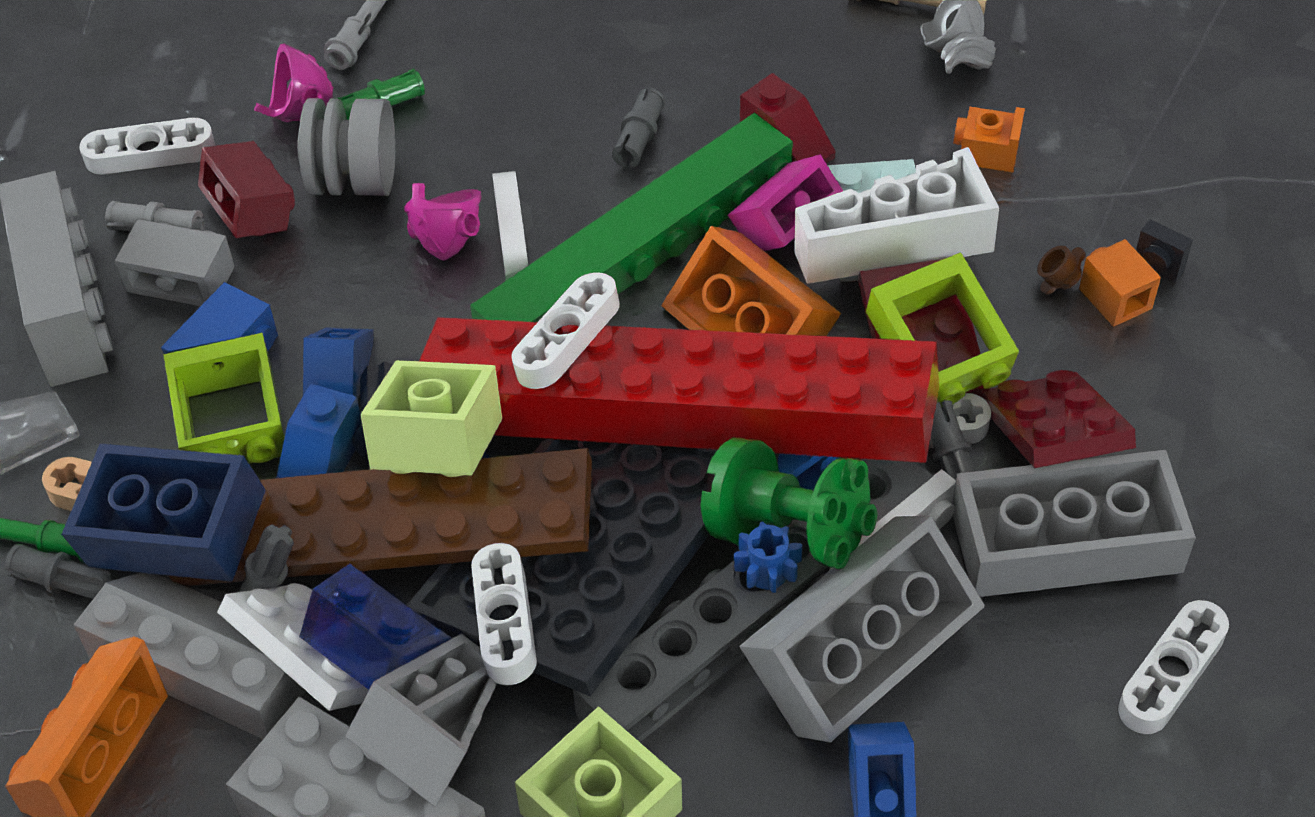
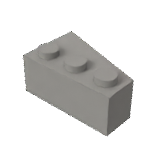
[345,634,497,807]

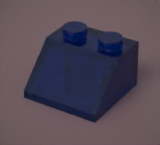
[299,564,453,690]

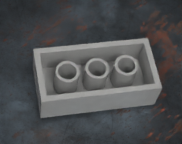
[0,171,113,387]
[952,450,1196,597]
[739,516,985,742]
[226,697,486,817]

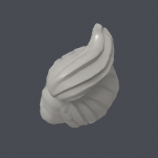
[920,0,997,74]

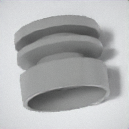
[297,98,396,196]

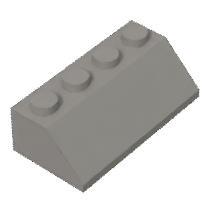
[73,573,306,739]

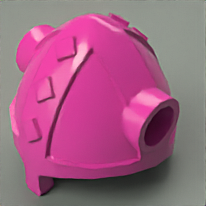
[254,43,333,122]
[404,183,481,261]

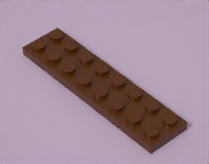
[169,448,592,587]

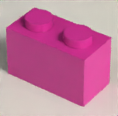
[728,154,843,251]

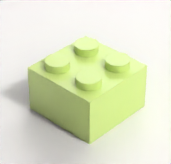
[360,360,502,477]
[515,706,682,817]

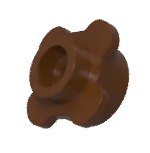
[1037,245,1086,295]

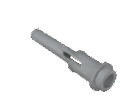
[324,0,387,70]

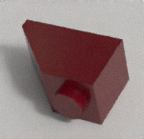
[740,73,836,164]

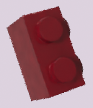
[198,141,295,238]

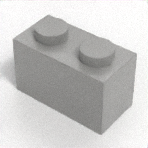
[115,219,235,306]

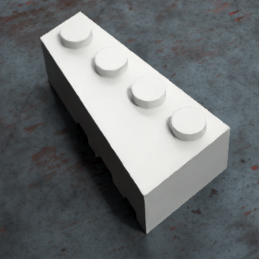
[794,147,999,284]

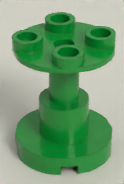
[701,438,878,569]

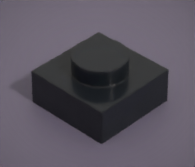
[1136,219,1193,283]

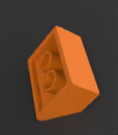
[661,226,841,336]
[5,636,168,817]

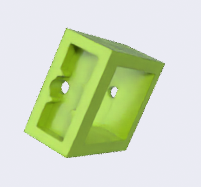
[866,252,1019,407]
[163,333,285,464]

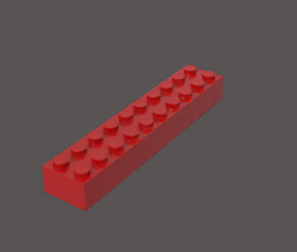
[419,317,939,463]

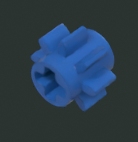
[734,522,802,593]

